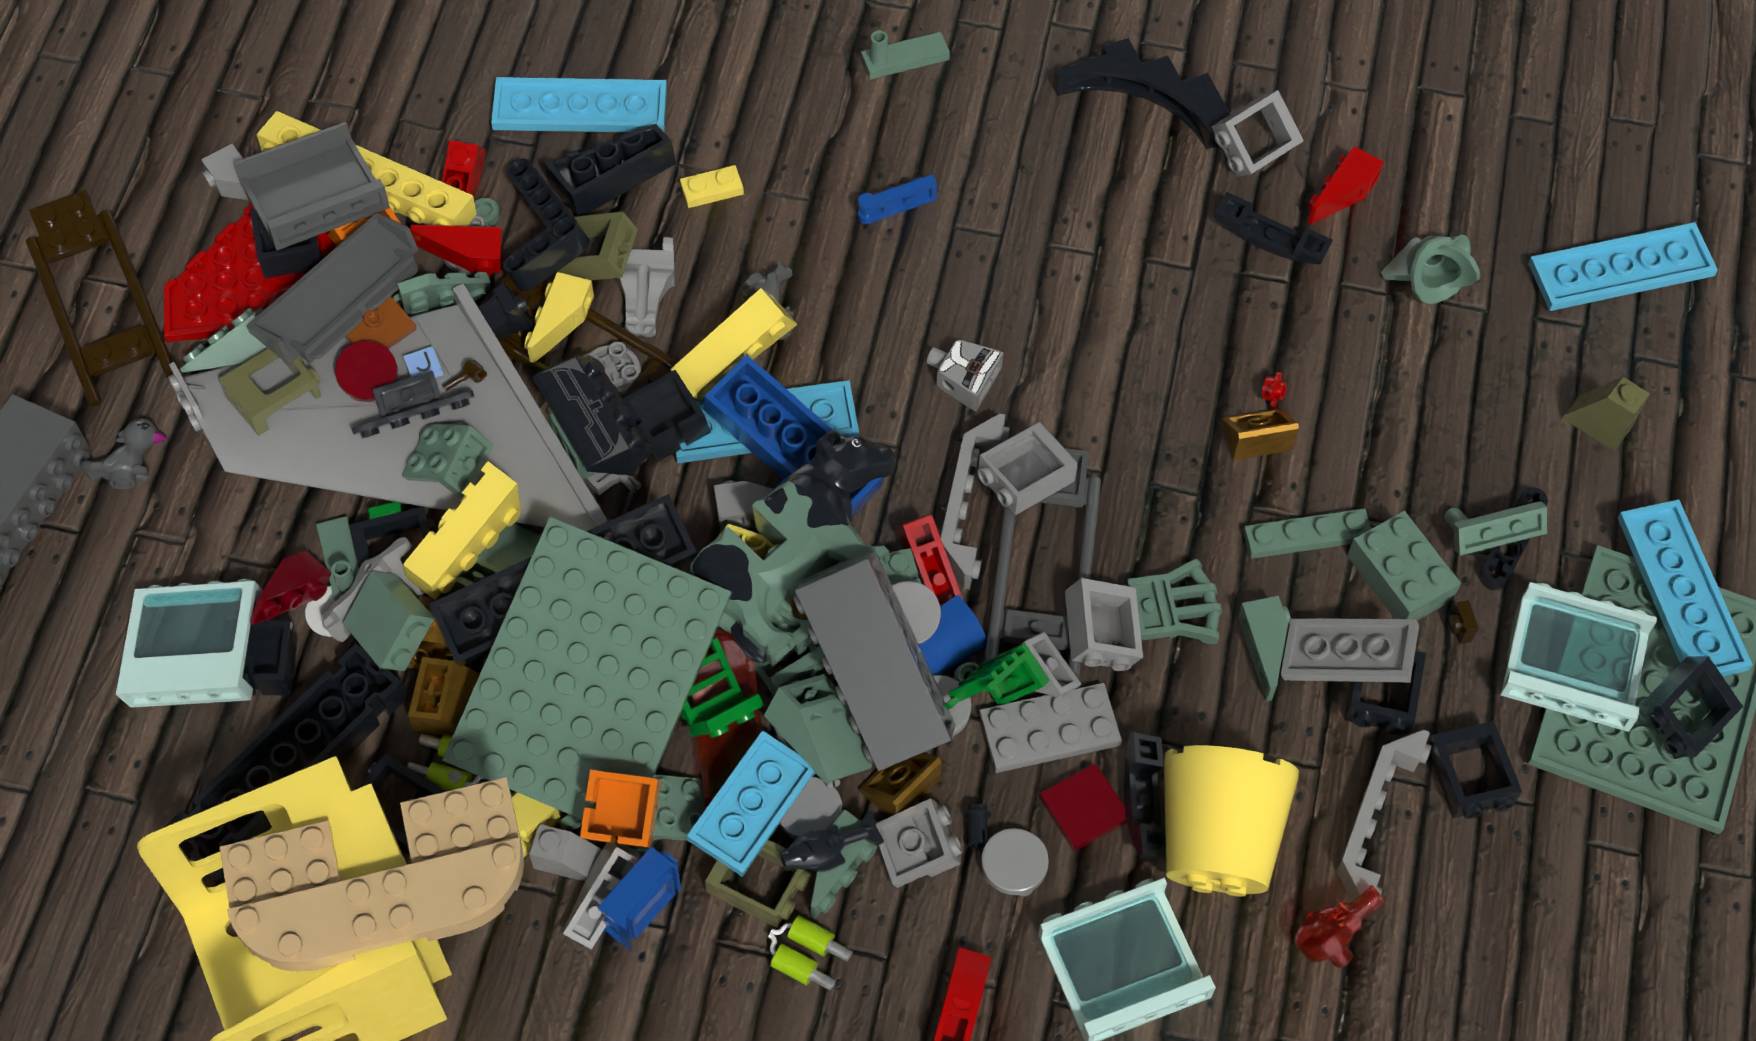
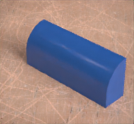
[919,595,987,676]

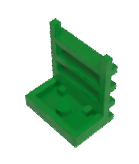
[681,638,764,738]
[944,643,1049,710]

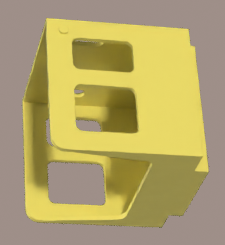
[137,756,452,1041]

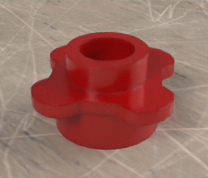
[1262,372,1287,408]

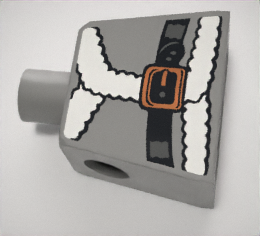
[926,340,1003,411]

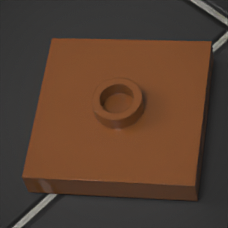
[345,296,417,349]

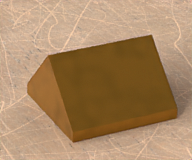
[1221,408,1299,460]
[859,752,942,818]

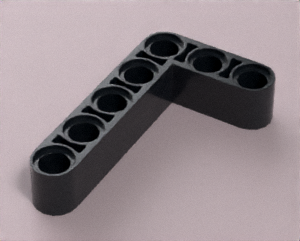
[503,158,590,291]

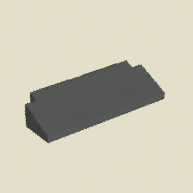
[246,213,419,365]

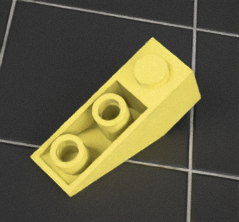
[525,272,594,363]

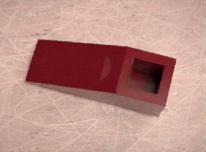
[250,550,331,625]

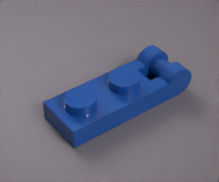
[858,174,937,224]

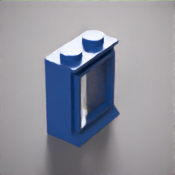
[597,846,681,952]

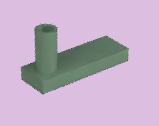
[861,30,950,80]
[1444,501,1547,556]
[316,516,359,602]

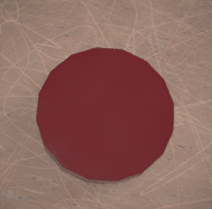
[335,341,399,402]

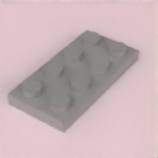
[1281,618,1419,682]
[979,683,1122,773]

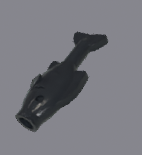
[779,811,884,872]

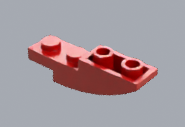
[932,947,991,1041]

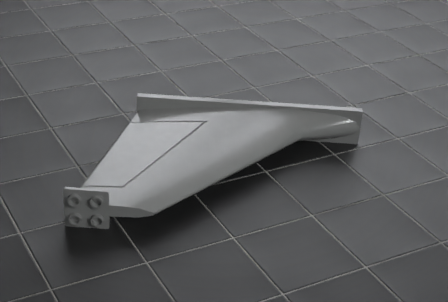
[168,283,608,531]

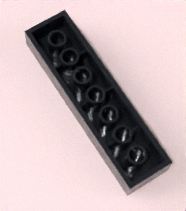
[429,494,697,666]

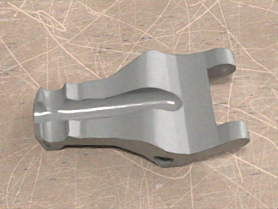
[617,237,675,337]
[321,537,425,642]

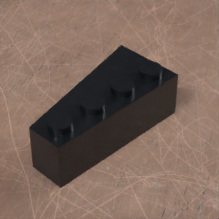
[543,124,676,217]

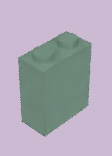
[343,571,435,671]

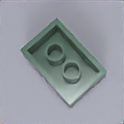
[1347,511,1461,620]

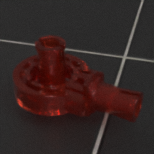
[1295,885,1386,968]

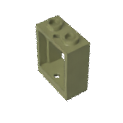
[555,212,638,280]
[705,840,812,928]

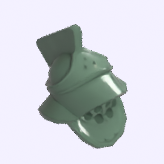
[1381,235,1480,304]

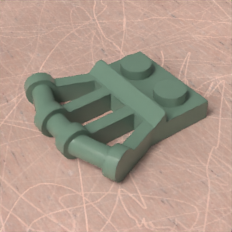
[1126,559,1223,644]

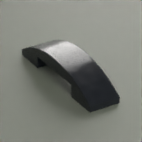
[1214,192,1333,265]
[1124,732,1166,861]

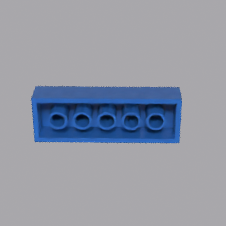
[703,355,884,517]

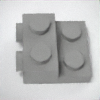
[876,798,963,888]

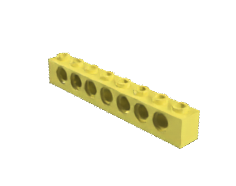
[256,111,477,226]

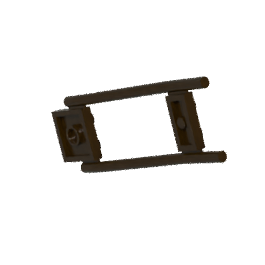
[25,189,173,407]
[477,274,678,399]

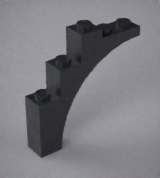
[1053,38,1236,150]

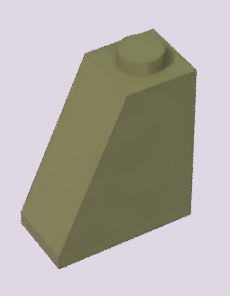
[1562,377,1650,451]

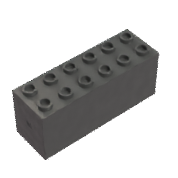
[0,394,92,586]
[794,548,956,771]

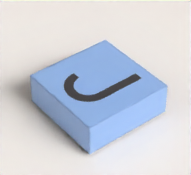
[403,346,443,378]

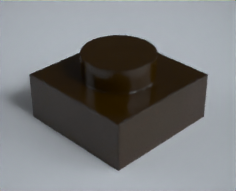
[1449,600,1479,644]

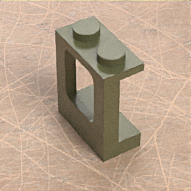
[218,349,321,436]

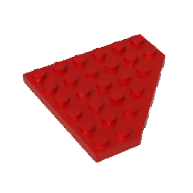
[164,204,336,343]

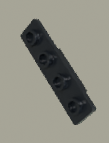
[351,371,475,439]

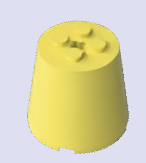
[1164,745,1299,897]

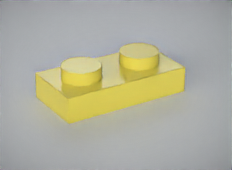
[680,165,744,208]

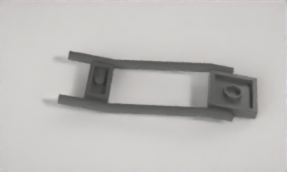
[984,448,1101,678]

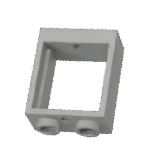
[1211,90,1304,177]

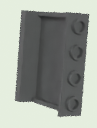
[234,122,390,251]

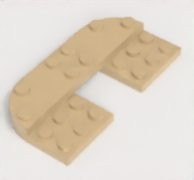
[220,777,524,972]

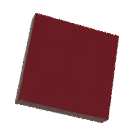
[1039,763,1127,852]

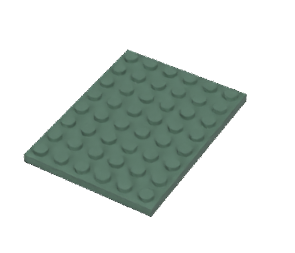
[442,517,732,819]
[1528,545,1756,835]

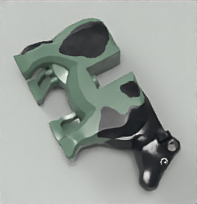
[688,430,897,666]

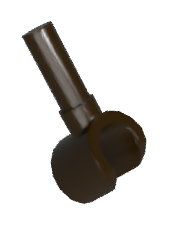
[443,360,487,391]

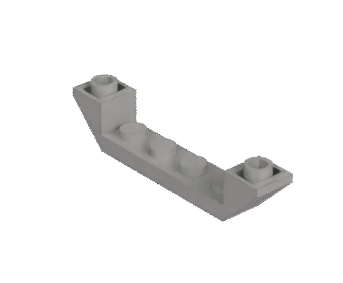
[941,414,1010,590]
[1337,730,1432,916]

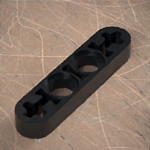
[1480,487,1548,590]

